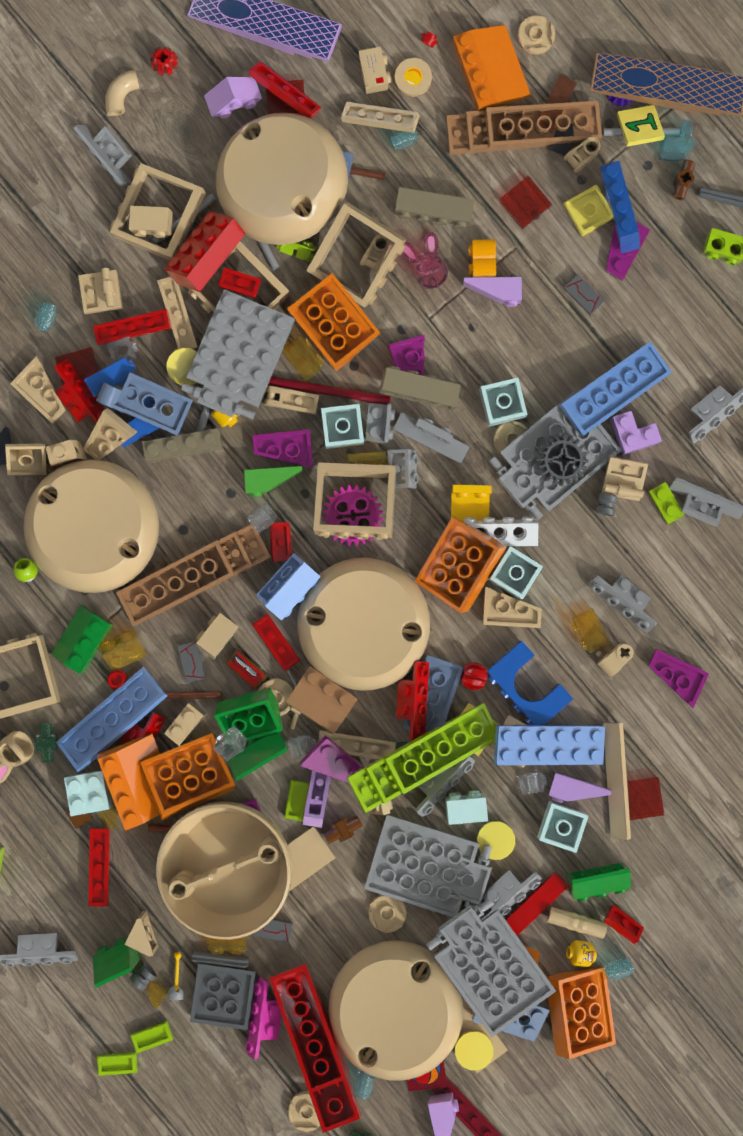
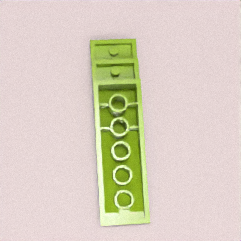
[346,703,496,813]

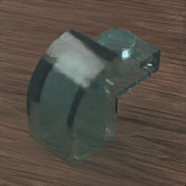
[659,120,696,162]

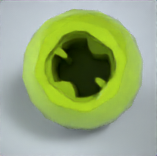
[13,558,38,582]

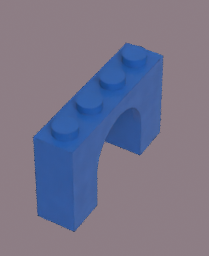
[600,161,640,254]
[84,357,159,448]
[487,641,573,725]

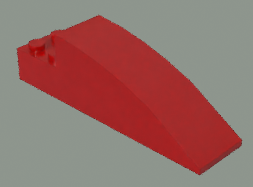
[269,964,362,1133]

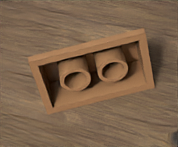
[286,667,358,735]

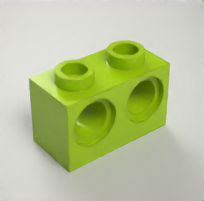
[702,228,743,266]

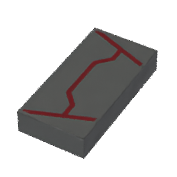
[564,274,604,315]
[177,641,206,683]
[251,919,293,943]

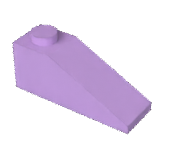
[463,277,522,307]
[303,770,331,828]
[549,772,612,803]
[428,1092,459,1136]

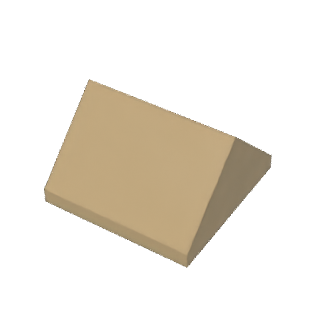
[5,444,46,475]
[125,910,159,957]

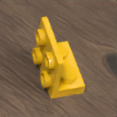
[451,485,492,521]

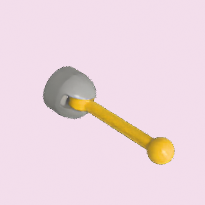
[168,952,184,1000]

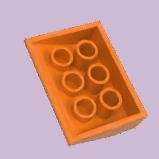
[452,25,531,111]
[287,273,380,372]
[415,517,507,613]
[97,733,160,831]
[140,733,235,821]
[547,967,616,1059]

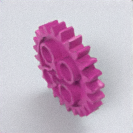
[322,485,384,547]

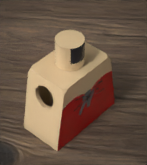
[45,440,87,470]

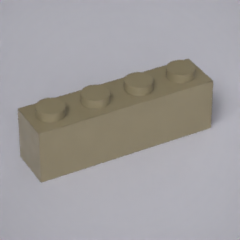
[395,187,474,228]
[379,366,461,410]
[142,428,224,463]

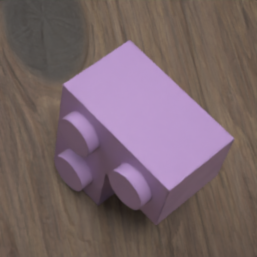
[204,77,262,118]
[610,411,662,456]

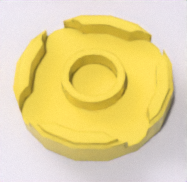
[167,347,197,385]
[477,821,515,860]
[455,1030,493,1071]

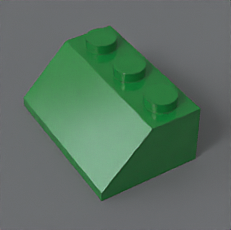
[51,605,114,674]
[214,687,283,746]
[227,732,290,781]
[567,862,631,902]

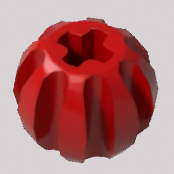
[150,46,178,76]
[461,662,487,691]

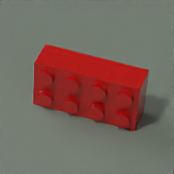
[164,211,246,292]

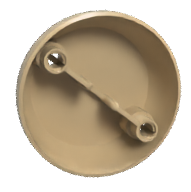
[215,113,348,245]
[24,460,159,593]
[297,557,430,691]
[156,802,292,939]
[329,940,463,1081]

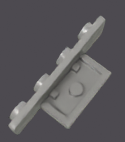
[74,125,132,186]
[689,385,743,444]
[394,413,469,463]
[669,477,743,527]
[588,575,657,633]
[415,756,475,817]
[481,870,542,920]
[0,933,78,967]

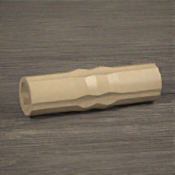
[547,907,607,939]

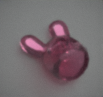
[401,232,448,289]

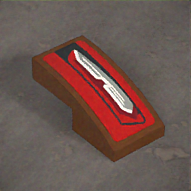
[225,649,268,690]

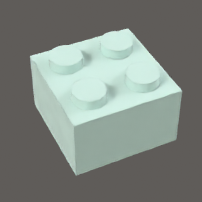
[479,378,527,427]
[321,404,364,449]
[488,546,543,600]
[64,770,113,816]
[445,790,488,825]
[537,801,589,853]

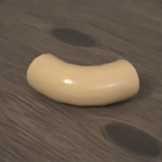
[105,70,140,116]

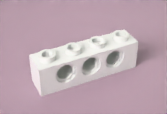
[463,517,538,546]

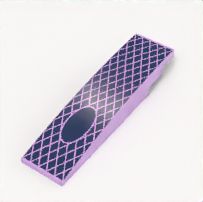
[187,0,342,63]

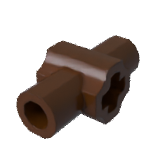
[672,159,696,200]
[323,815,363,844]

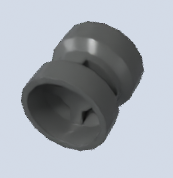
[595,494,618,516]
[130,963,157,991]

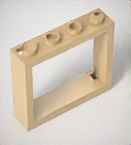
[110,163,206,260]
[307,203,407,308]
[188,241,290,314]
[313,463,396,540]
[0,633,61,719]

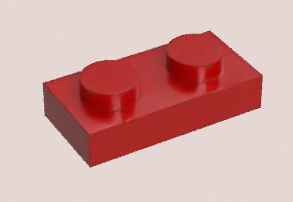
[218,267,261,298]
[269,522,292,562]
[604,904,644,945]

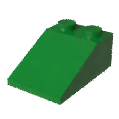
[93,937,141,988]

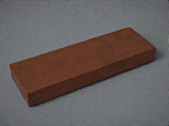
[539,75,577,133]

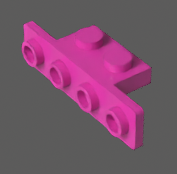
[246,977,281,1059]

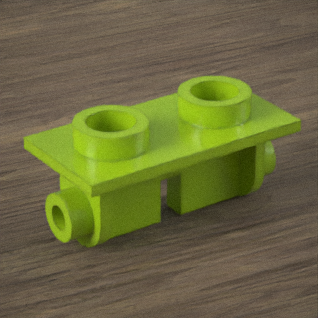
[276,240,318,262]

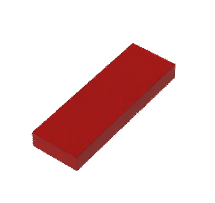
[252,613,301,671]

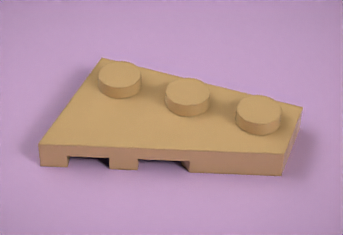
[10,356,66,424]
[83,408,137,460]
[483,587,542,628]

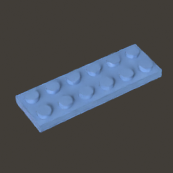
[559,341,672,437]
[56,666,168,772]
[494,725,605,765]

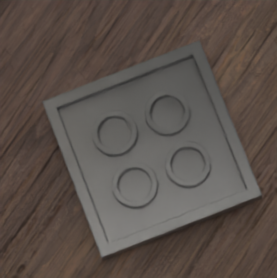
[190,963,256,1030]

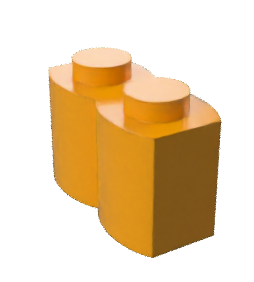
[468,239,496,278]

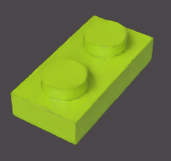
[648,482,685,525]

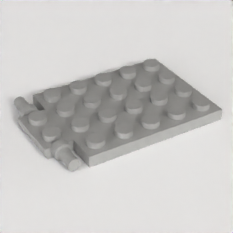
[181,290,295,420]
[489,391,622,520]
[364,814,492,917]
[426,898,556,1037]

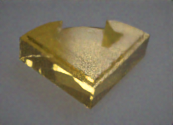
[98,809,118,830]
[148,981,168,1009]

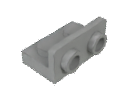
[365,403,395,444]
[388,449,418,489]

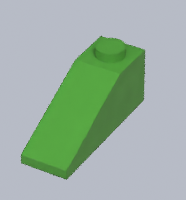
[244,466,303,498]

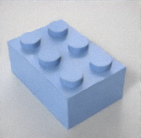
[256,553,320,620]

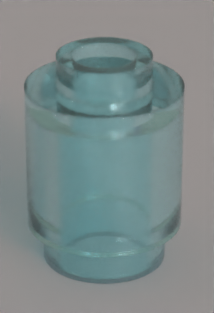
[390,129,419,151]
[34,302,58,332]
[604,957,635,982]
[353,1070,375,1100]

